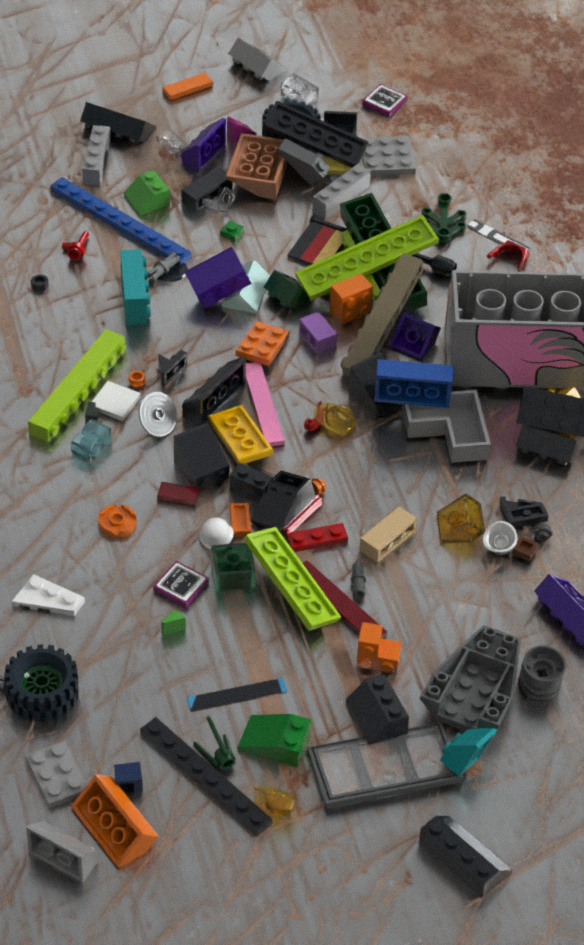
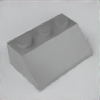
[228,37,287,81]
[26,821,98,882]

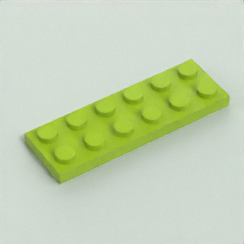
[243,527,341,631]

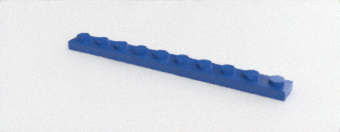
[50,177,192,265]

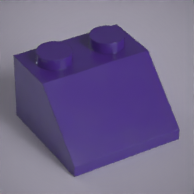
[390,312,441,360]

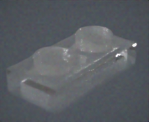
[157,129,189,158]

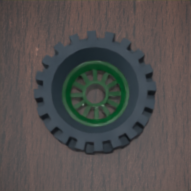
[4,644,79,722]

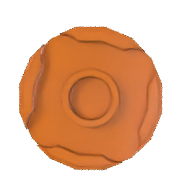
[98,504,137,538]

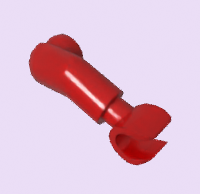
[304,401,329,432]

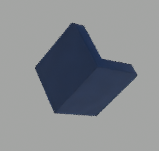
[114,762,143,793]

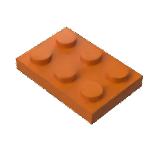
[235,321,290,366]

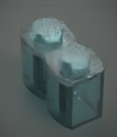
[71,419,112,461]

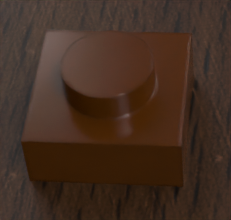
[512,536,539,561]

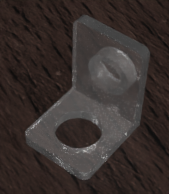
[202,187,235,213]

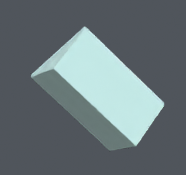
[222,260,270,314]

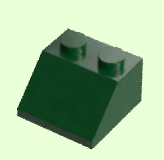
[263,269,310,309]

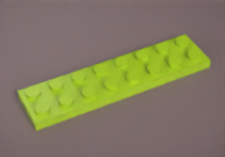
[295,215,439,301]

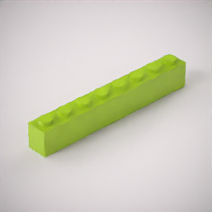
[28,329,126,442]

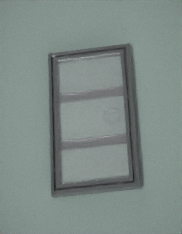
[307,722,463,808]

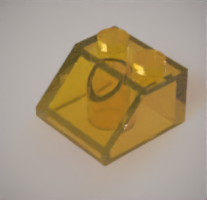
[437,493,485,543]

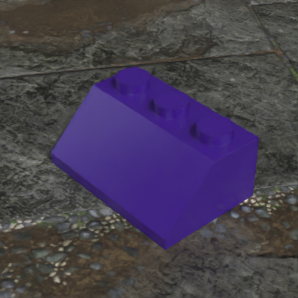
[181,118,226,172]
[185,247,252,309]

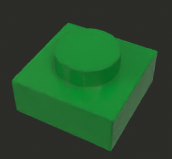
[220,220,244,242]

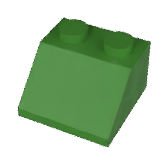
[124,170,170,216]

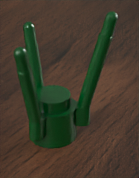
[193,716,236,769]

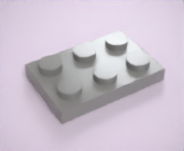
[25,741,87,808]

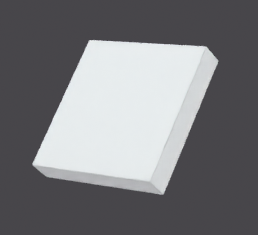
[92,381,141,421]

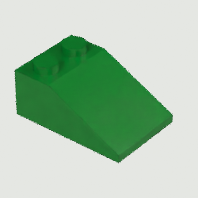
[237,714,311,767]

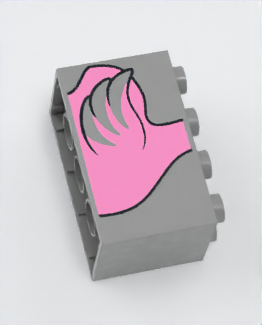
[445,270,584,390]

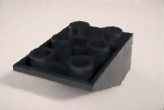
[250,470,316,532]

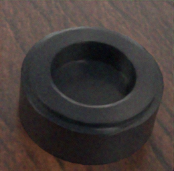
[31,275,49,291]

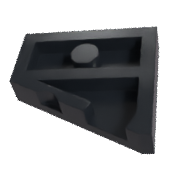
[499,496,548,527]

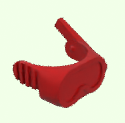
[487,240,530,270]

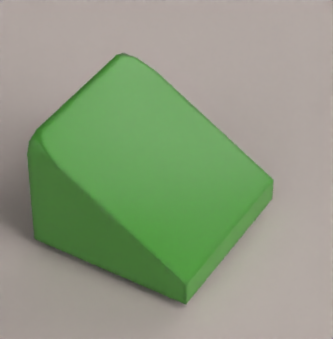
[161,610,186,636]

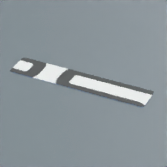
[467,219,530,250]

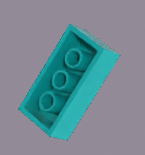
[120,249,151,326]

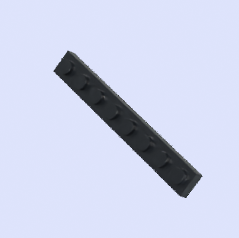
[140,717,273,836]

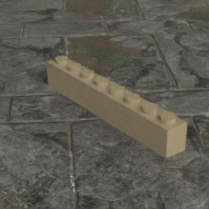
[340,253,423,378]

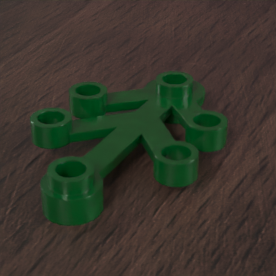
[421,193,466,243]

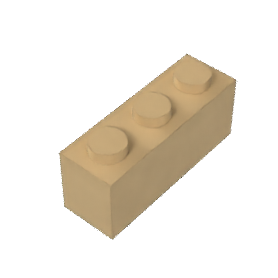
[360,506,417,563]

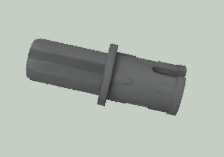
[351,561,366,598]

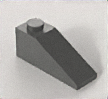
[276,139,330,186]

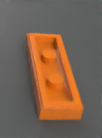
[162,72,213,100]

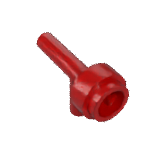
[62,231,89,261]

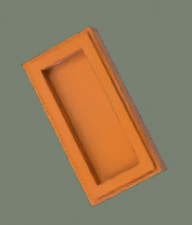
[229,503,252,537]

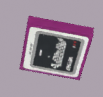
[362,84,408,117]
[153,561,209,608]

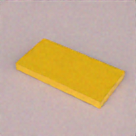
[208,405,273,464]

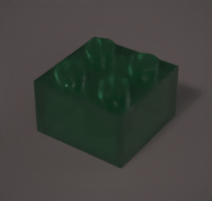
[211,542,256,591]

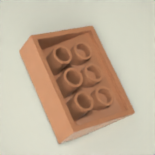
[226,133,290,199]

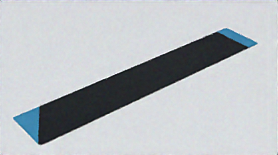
[187,678,287,711]

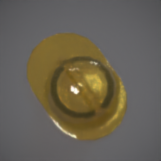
[314,403,356,436]
[253,786,301,816]

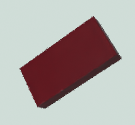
[157,481,199,506]

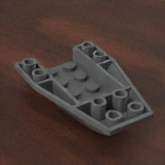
[420,625,521,731]

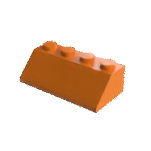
[71,775,159,867]

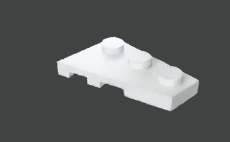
[12,574,85,616]

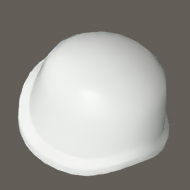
[199,517,234,551]
[483,521,518,555]

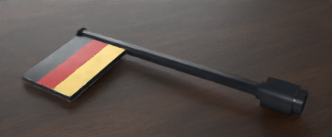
[288,216,457,277]

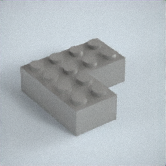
[401,390,491,463]

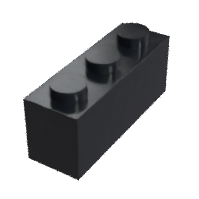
[181,166,233,212]

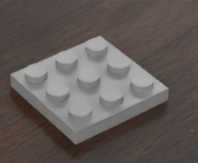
[362,136,416,176]

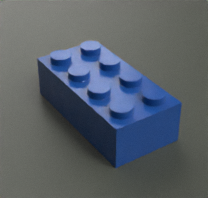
[374,359,453,408]

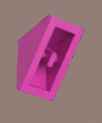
[227,116,257,145]

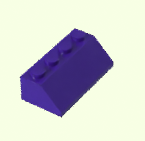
[534,574,584,646]

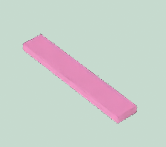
[245,362,285,447]

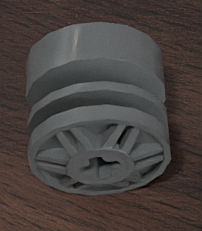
[518,645,566,701]

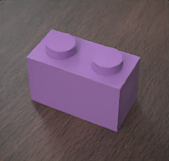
[299,312,338,354]

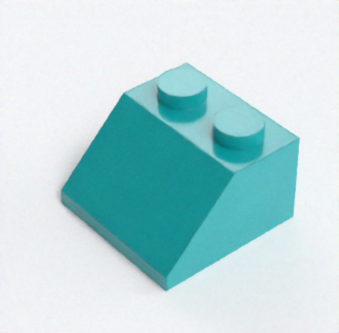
[440,728,497,776]

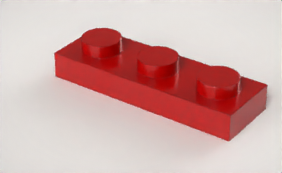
[286,523,348,552]

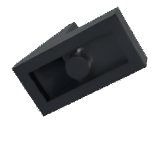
[158,350,187,387]

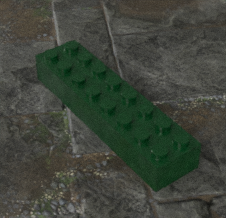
[340,193,427,315]

